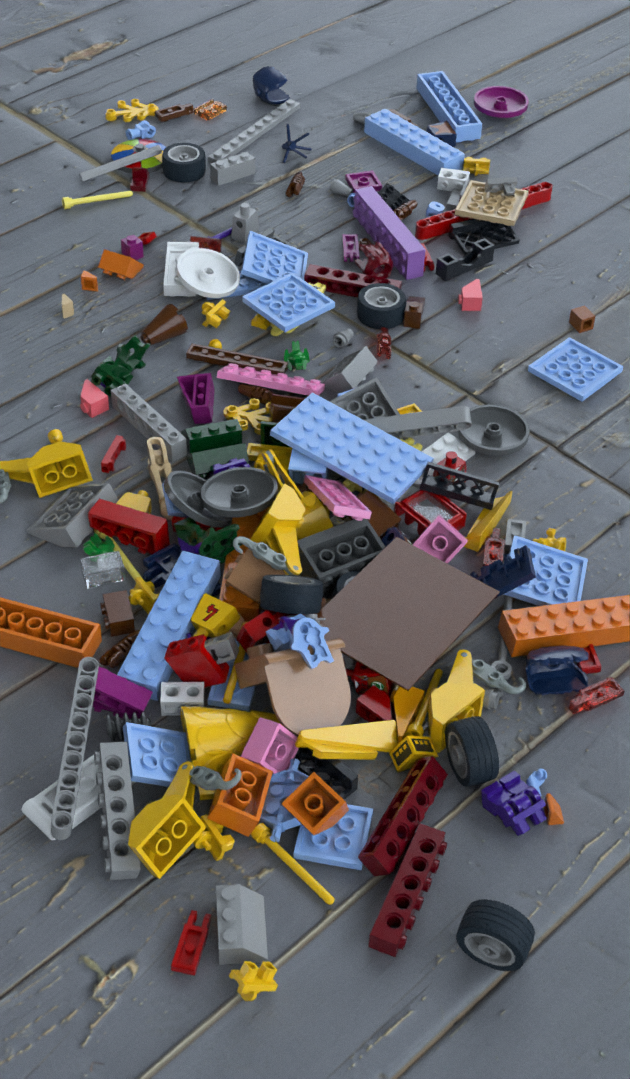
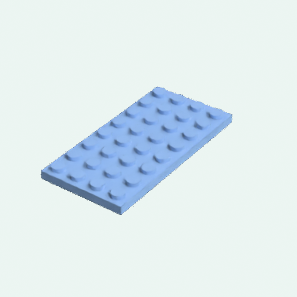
[270,392,434,504]

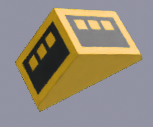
[389,735,438,773]

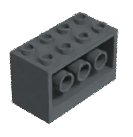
[297,518,385,597]

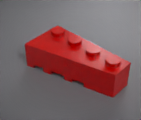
[88,498,170,555]

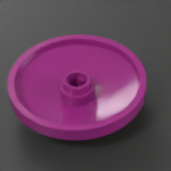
[474,86,529,118]

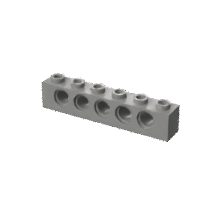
[111,384,187,462]
[94,742,140,880]

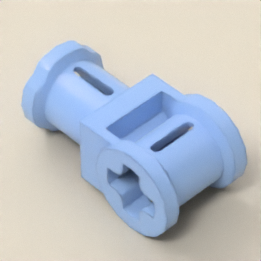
[126,120,156,140]

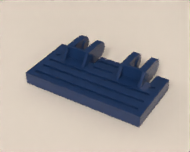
[143,543,221,597]
[470,545,536,598]

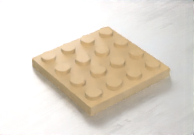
[455,180,528,226]

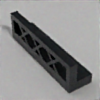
[420,462,500,510]
[291,732,358,799]

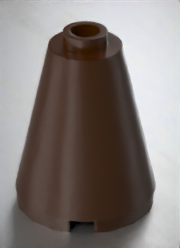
[140,303,188,346]

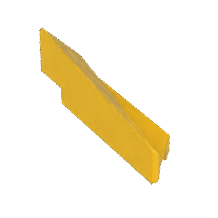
[464,491,513,552]
[295,720,398,760]

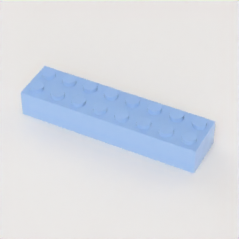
[416,71,482,143]
[364,109,465,176]
[117,551,221,701]

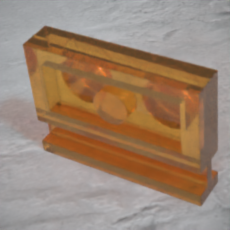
[194,99,227,121]

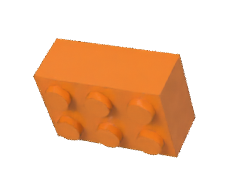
[207,753,273,837]

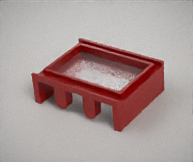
[394,489,467,535]

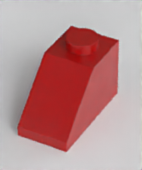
[356,685,392,722]

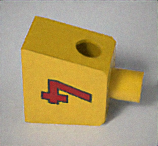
[191,593,241,638]

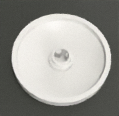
[176,248,240,298]

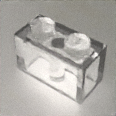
[80,551,126,589]

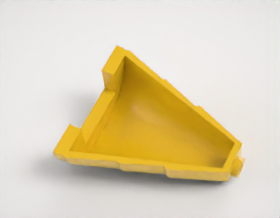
[180,706,283,775]

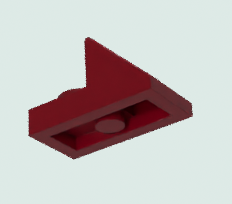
[130,167,150,192]

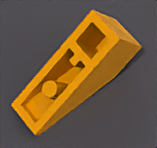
[390,686,425,744]

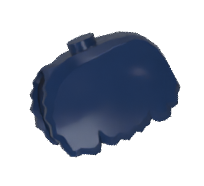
[253,66,290,105]
[526,646,589,696]

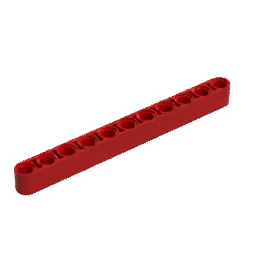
[415,182,553,240]

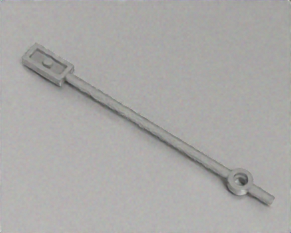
[491,519,526,697]

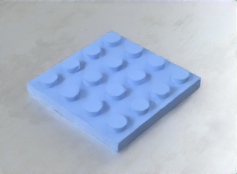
[241,231,308,284]
[242,273,335,332]
[528,337,623,402]
[503,535,588,606]

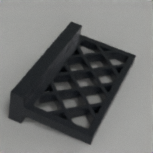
[448,219,520,255]

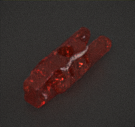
[377,327,392,359]

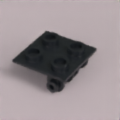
[378,183,410,211]

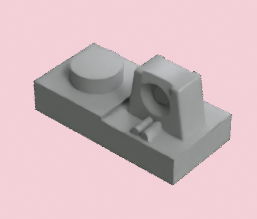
[485,177,518,196]

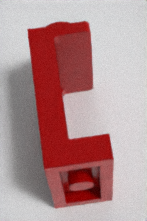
[164,634,230,688]

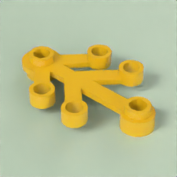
[105,99,159,122]
[223,398,271,435]

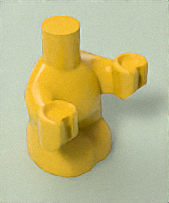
[533,528,566,551]

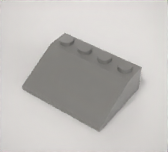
[330,377,411,440]
[26,483,118,548]

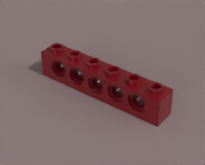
[304,264,402,298]
[358,756,448,877]
[369,823,448,958]

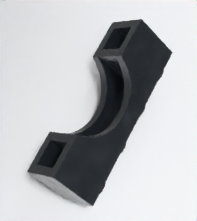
[435,238,495,281]

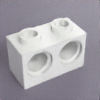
[437,168,470,191]
[160,681,204,716]

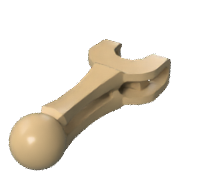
[147,437,177,520]

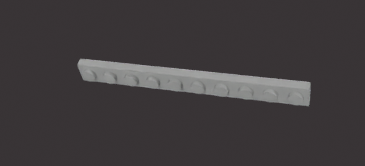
[208,99,300,163]

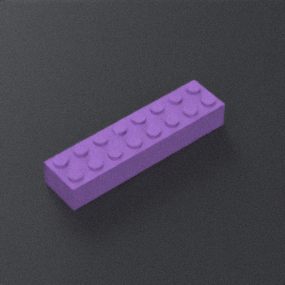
[353,186,425,280]

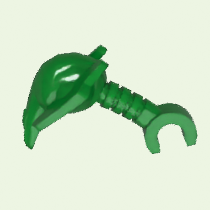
[284,340,310,370]
[83,533,115,566]

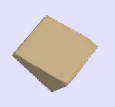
[62,294,74,318]

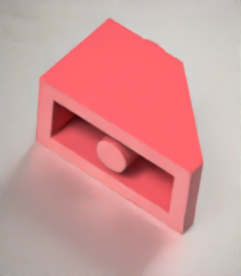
[458,279,483,311]
[80,379,109,418]

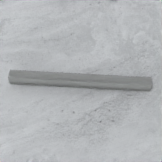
[80,145,162,181]

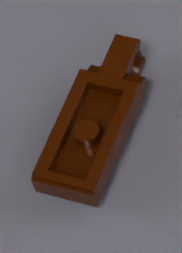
[155,103,194,122]

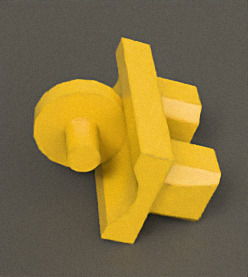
[463,157,490,176]
[202,299,231,328]
[129,577,160,615]
[193,814,235,861]
[229,961,278,1001]

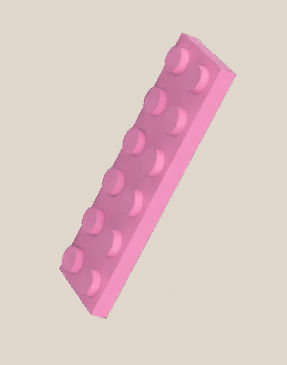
[217,363,325,396]
[303,475,372,521]

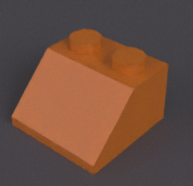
[98,249,144,280]
[281,772,349,836]

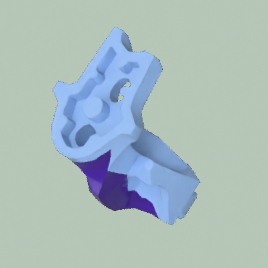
[266,613,334,669]

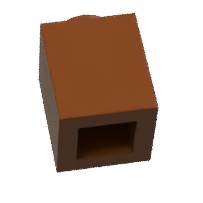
[569,305,595,333]

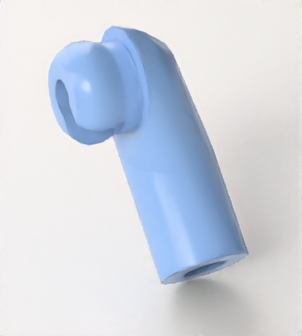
[526,768,547,796]

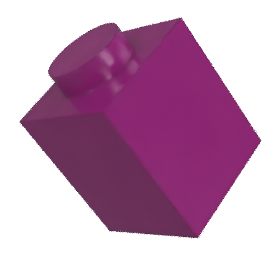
[121,234,144,260]

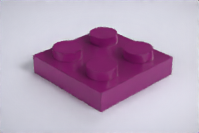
[345,170,382,193]

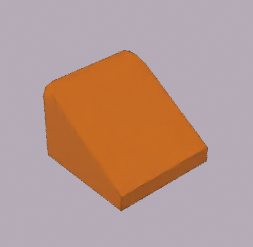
[81,271,98,292]
[543,793,564,825]

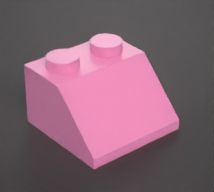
[413,514,468,564]
[241,717,299,775]

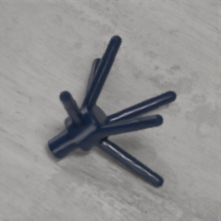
[282,124,312,163]

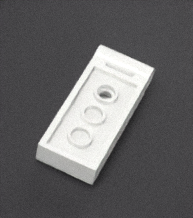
[163,242,199,297]
[21,755,136,840]

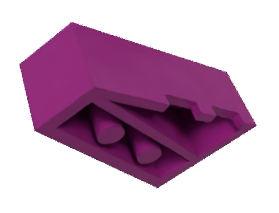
[177,373,215,424]
[81,667,153,719]

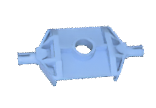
[260,758,309,842]

